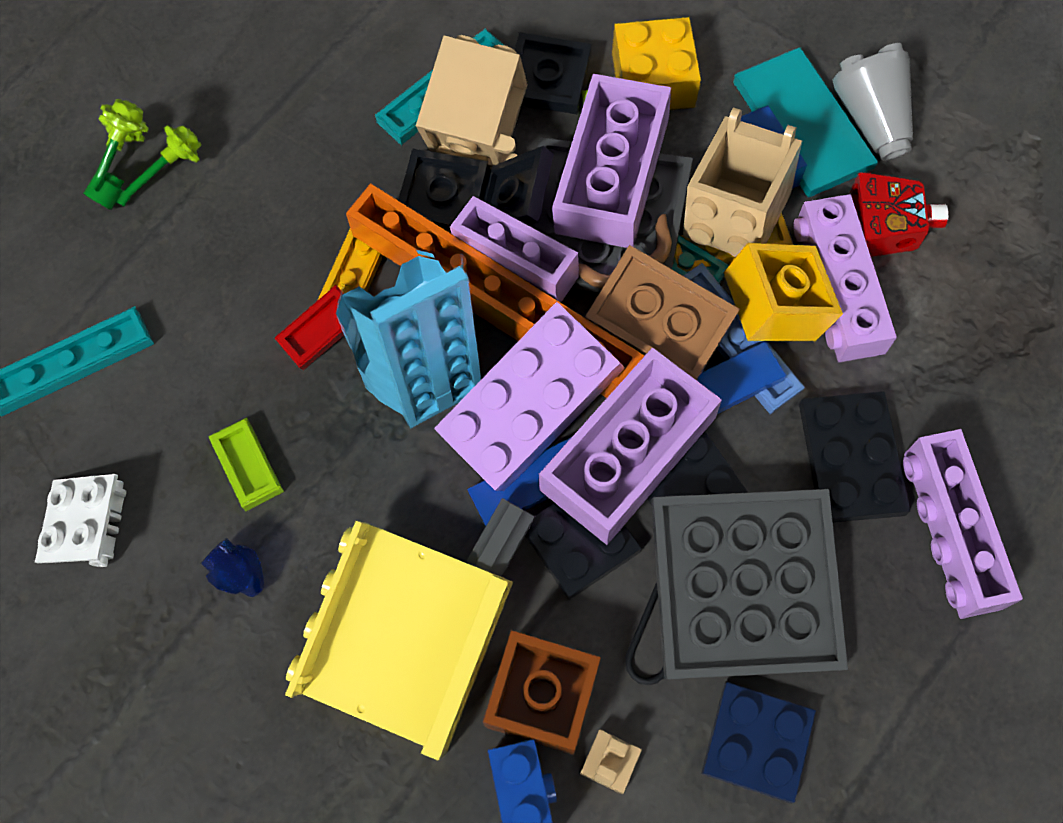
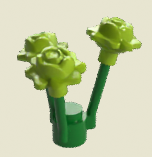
[83,99,201,210]

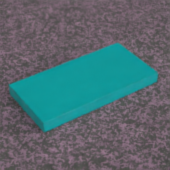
[733,47,878,198]

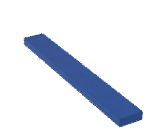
[467,342,787,527]

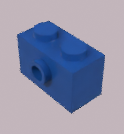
[488,740,557,823]

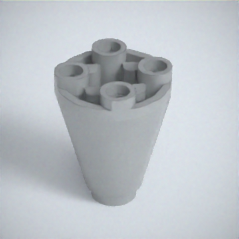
[832,43,913,161]

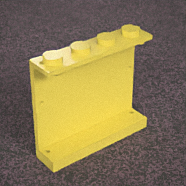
[285,521,513,761]

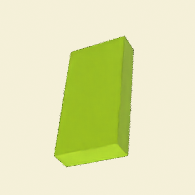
[208,418,284,511]

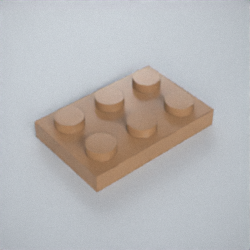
[585,245,740,380]

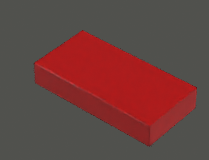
[274,285,344,370]

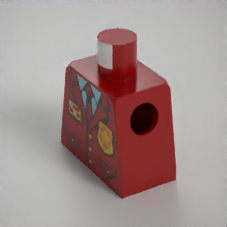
[849,173,948,257]

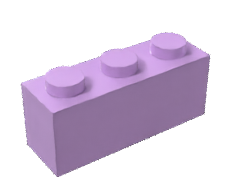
[450,196,579,303]

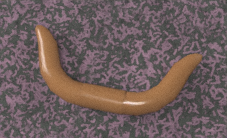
[579,214,672,289]

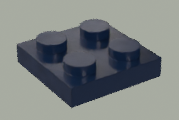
[701,682,816,803]

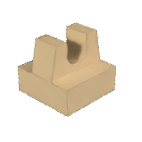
[580,729,642,794]

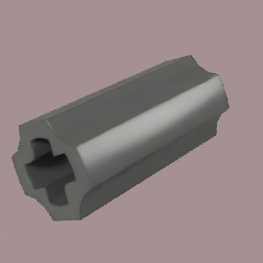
[465,498,536,577]

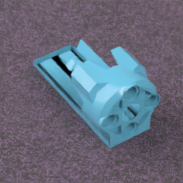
[336,250,481,429]

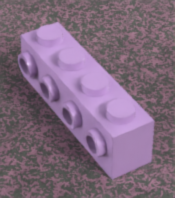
[794,194,897,362]
[903,429,1023,619]

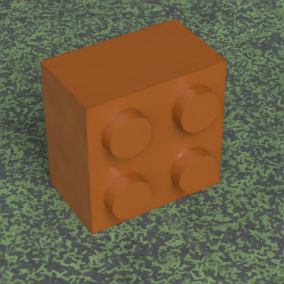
[483,630,601,755]

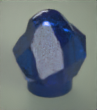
[201,537,264,597]

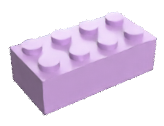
[552,74,671,248]
[434,302,625,491]
[539,347,722,545]

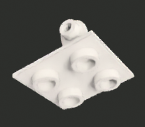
[35,474,127,567]

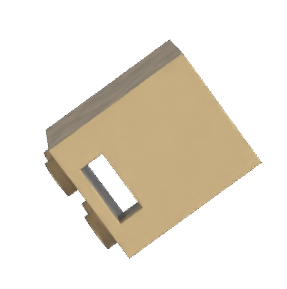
[416,35,527,167]
[683,108,802,257]

